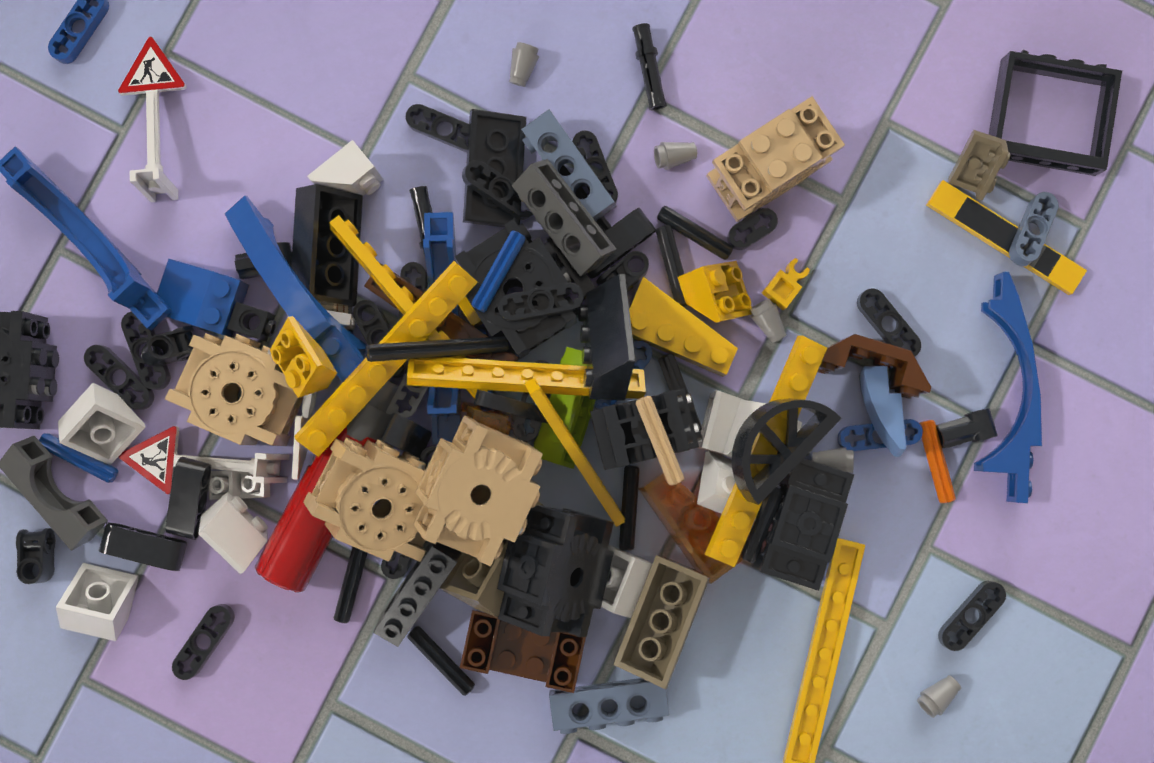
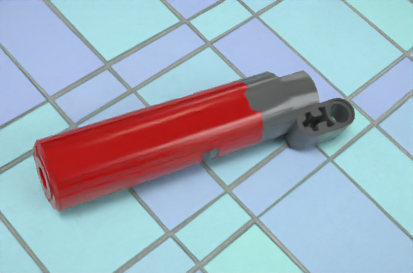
[255,371,428,593]

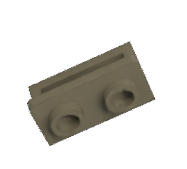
[948,129,1010,201]

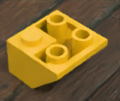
[678,261,752,323]
[270,316,337,398]

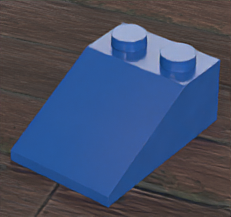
[157,259,249,338]

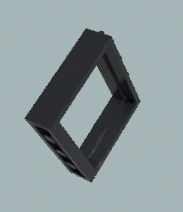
[989,50,1122,176]

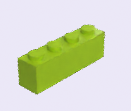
[534,347,596,469]

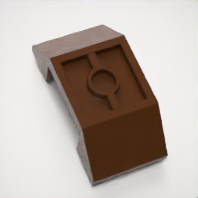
[817,334,931,399]
[460,609,586,693]

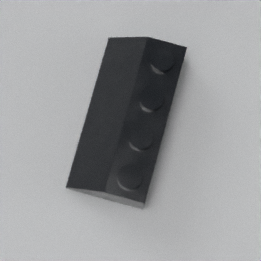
[291,184,363,307]
[578,274,635,401]

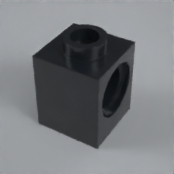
[227,302,276,342]

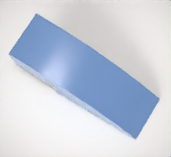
[859,366,906,457]

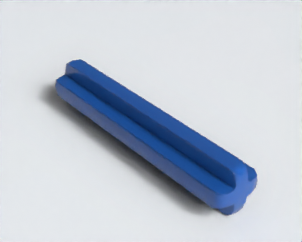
[471,231,525,312]
[39,433,119,483]

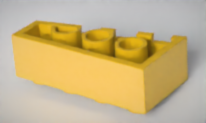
[629,277,738,377]

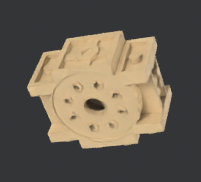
[706,96,845,222]
[165,333,304,446]
[414,415,543,566]
[303,438,426,562]

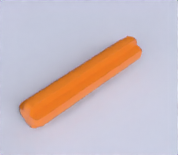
[919,420,956,503]

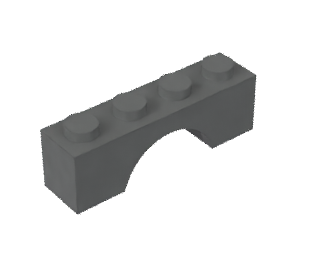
[0,435,108,551]

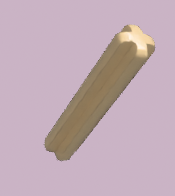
[636,396,684,485]

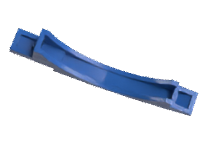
[0,146,172,331]
[225,195,367,382]
[423,212,461,445]
[974,272,1042,503]

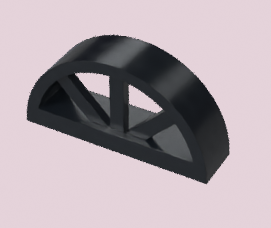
[732,398,841,505]

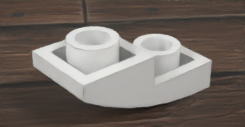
[209,470,270,500]

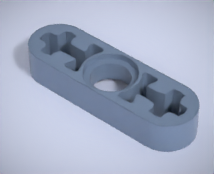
[1009,192,1059,266]

